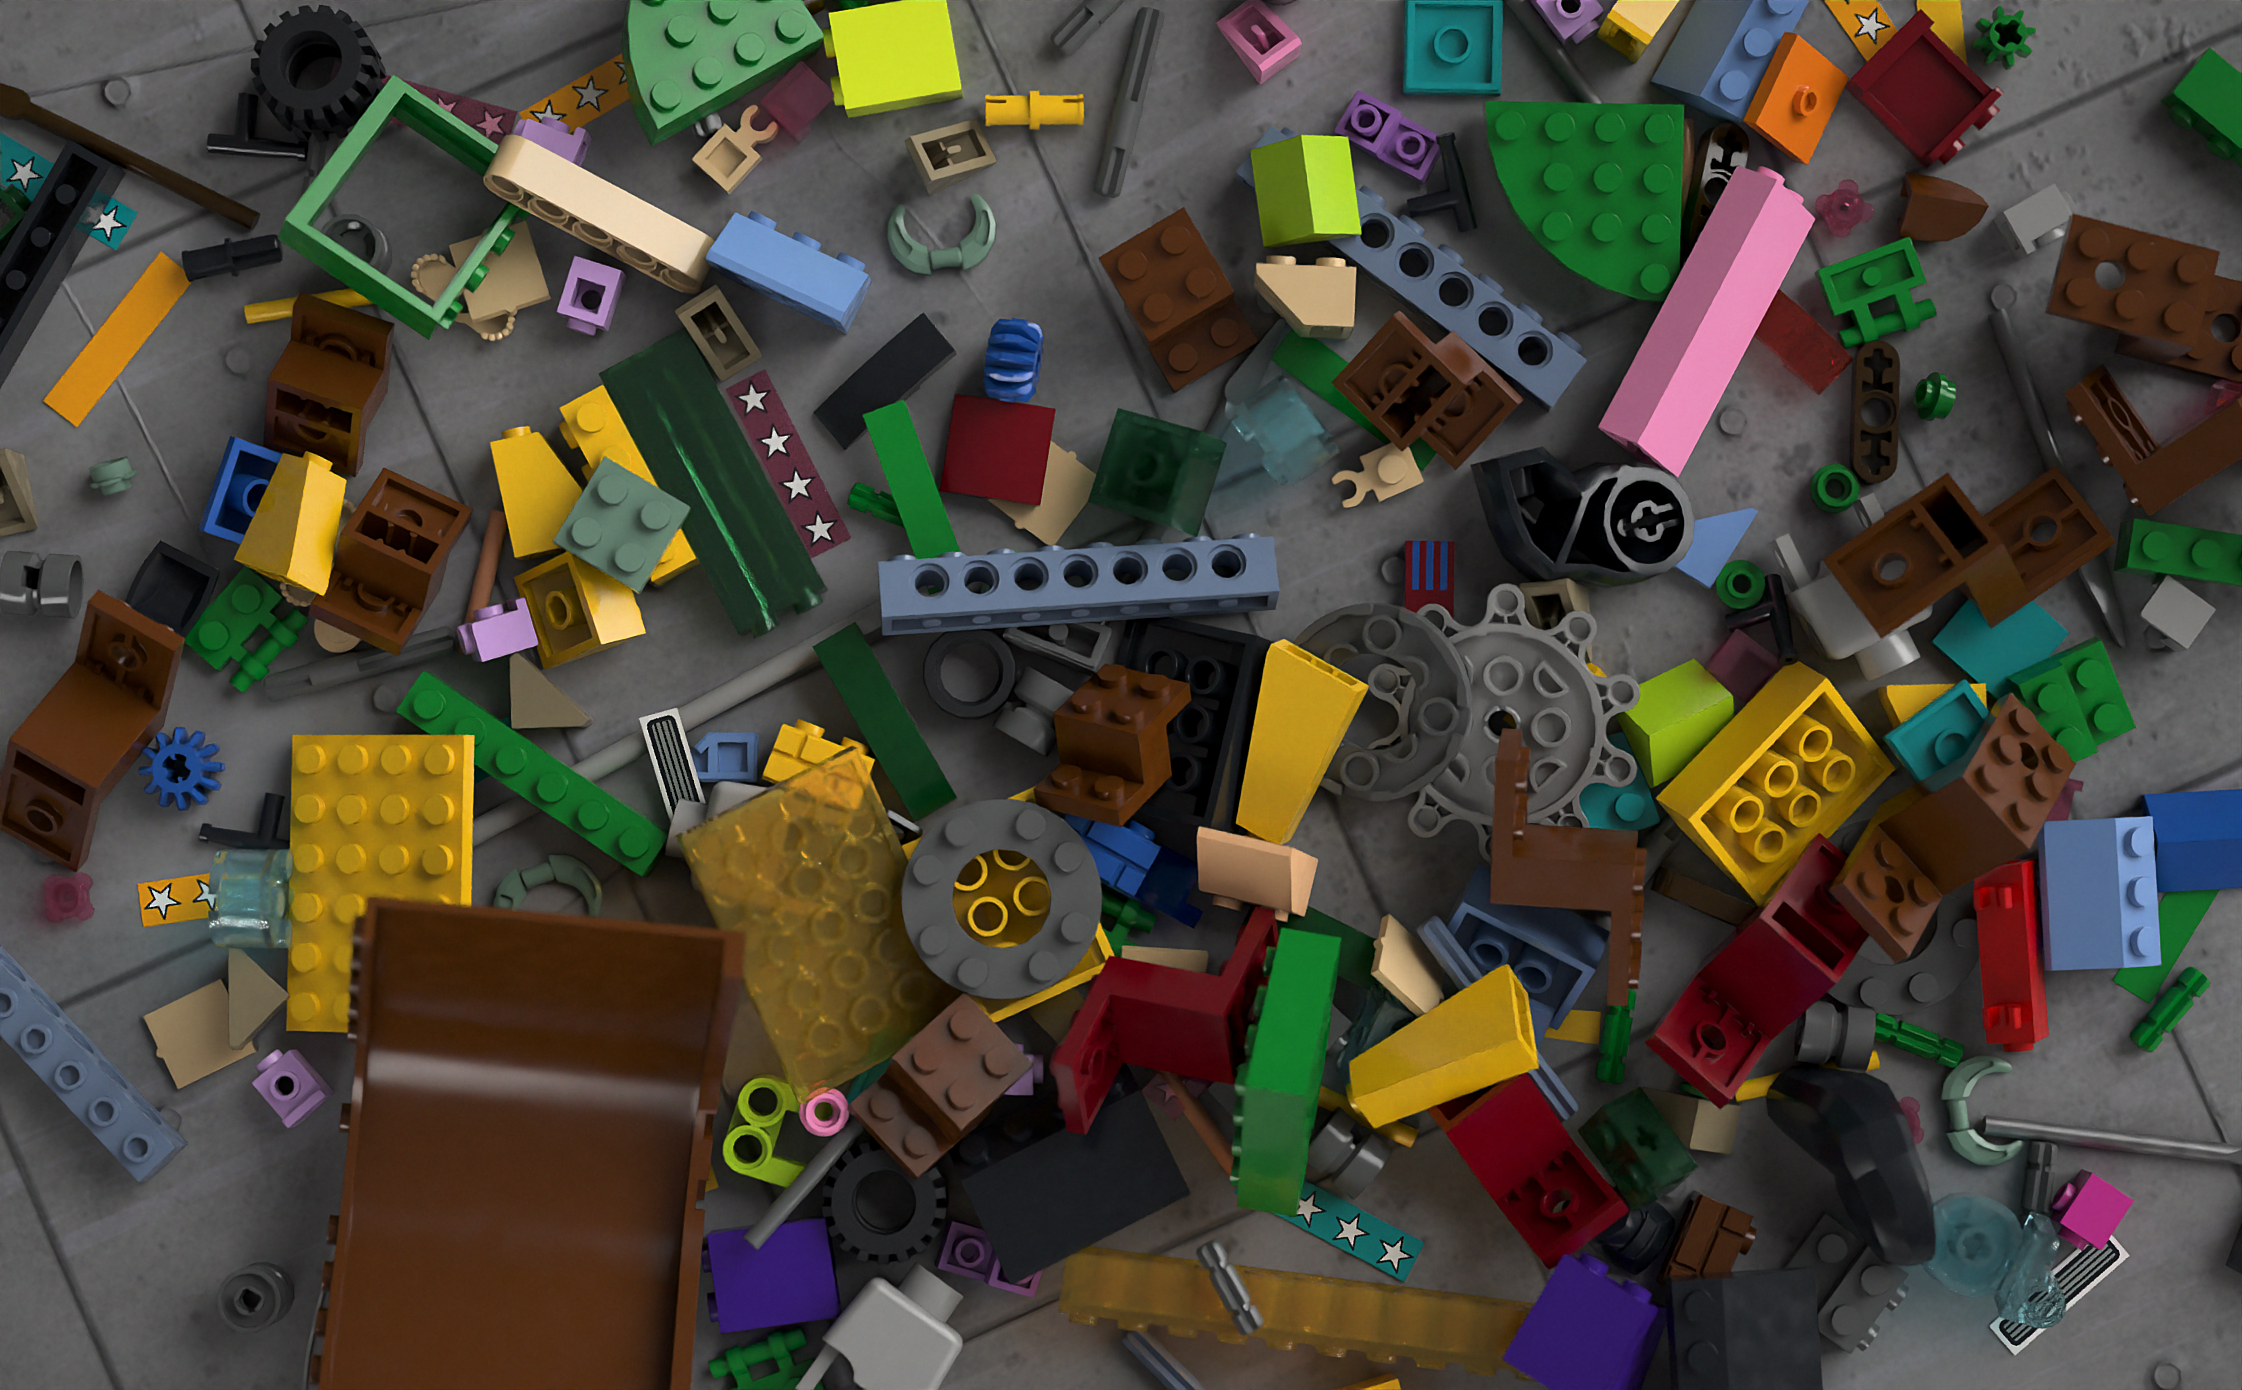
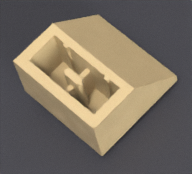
[1253,256,1356,339]

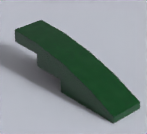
[812,622,958,823]

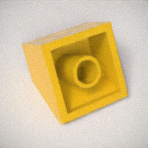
[514,551,646,670]

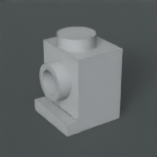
[1993,183,2078,262]

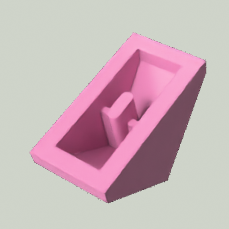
[1216,0,1302,85]

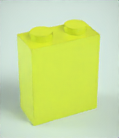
[822,0,963,118]

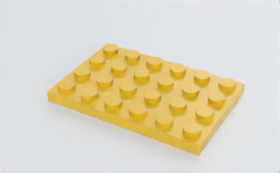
[286,735,474,1033]

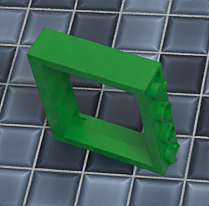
[278,74,531,340]

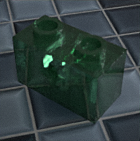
[1577,1087,1699,1211]

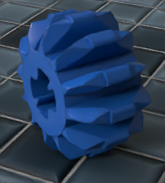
[983,318,1044,403]
[138,727,225,811]

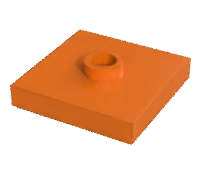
[1743,32,1849,165]

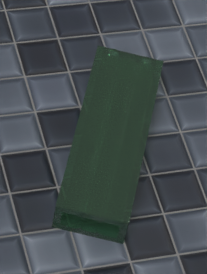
[598,327,829,639]

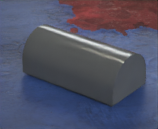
[1002,622,1113,677]

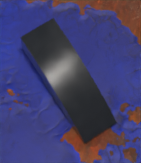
[813,312,957,450]

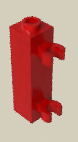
[1972,859,2049,1052]

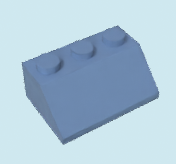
[1650,0,1810,126]
[705,211,872,334]
[2037,816,2161,971]
[1431,864,1610,1030]

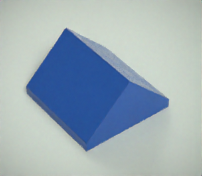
[198,436,282,544]
[2142,789,2242,892]

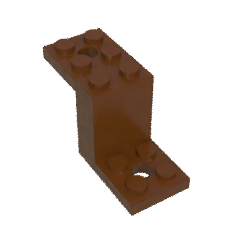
[2045,214,2242,386]
[2064,364,2242,516]
[1823,466,2115,639]
[0,589,185,873]
[1829,692,2076,963]
[1490,728,1647,1006]

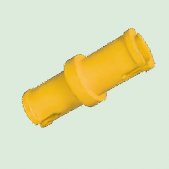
[985,90,1084,130]

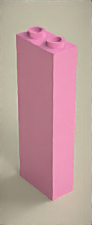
[1598,165,1815,478]

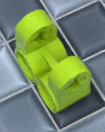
[723,1074,833,1188]

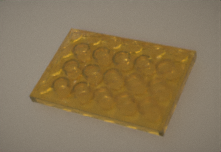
[675,746,967,1104]

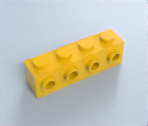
[558,385,702,585]

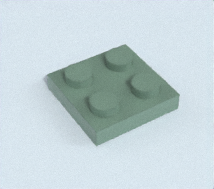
[553,456,691,594]

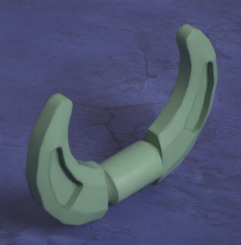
[887,194,996,276]
[493,854,603,917]
[1940,1056,2024,1165]

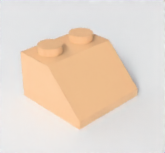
[1197,826,1319,922]

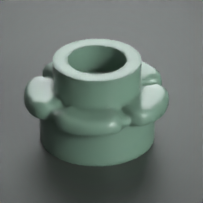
[89,457,137,495]

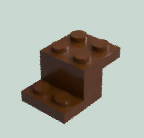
[1099,207,1259,394]
[263,293,395,477]
[1331,310,1524,470]
[308,468,473,656]
[1034,663,1191,827]
[847,992,1034,1182]

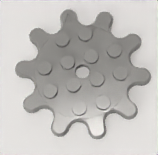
[1367,583,1640,864]

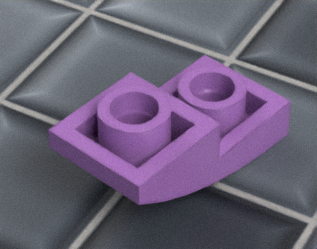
[1334,90,1441,185]
[934,1218,1043,1298]

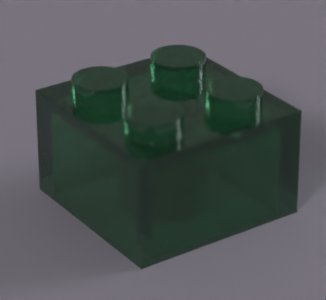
[1088,408,1227,537]

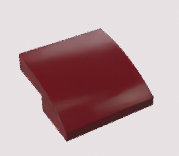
[939,394,1056,507]

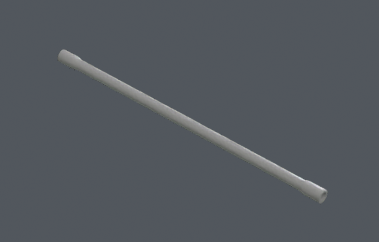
[472,585,942,848]

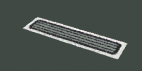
[639,708,706,861]
[1989,1235,2130,1355]

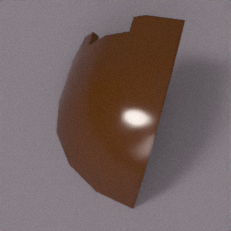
[1897,172,1989,241]

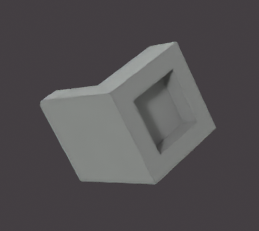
[2139,575,2216,652]

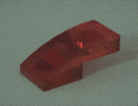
[1754,289,1853,395]

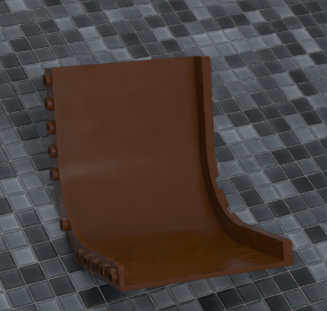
[309,895,746,1390]

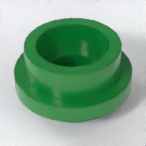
[1913,372,1956,421]
[1809,464,1860,513]
[1715,560,1765,609]

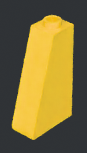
[1236,639,1369,845]
[1346,964,1539,1128]

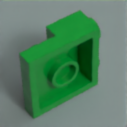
[2006,637,2136,763]

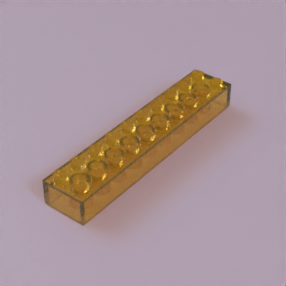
[1059,1246,1537,1382]

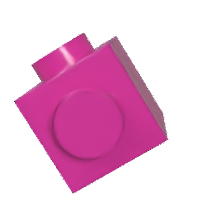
[2049,1169,2134,1251]

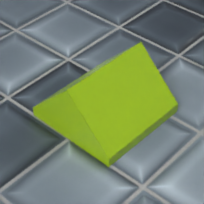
[1250,135,1362,249]
[1615,659,1735,788]

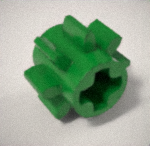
[1971,6,2036,70]

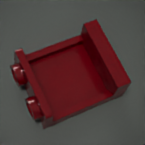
[1844,9,2004,169]

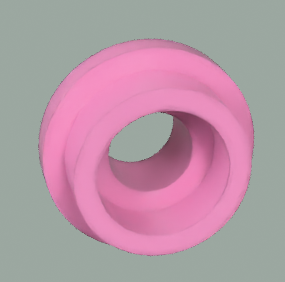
[799,1086,849,1136]

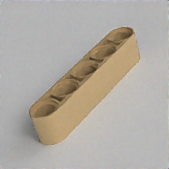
[483,134,715,294]

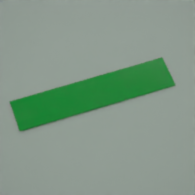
[1271,329,1437,472]
[863,400,961,595]
[2113,889,2220,1004]

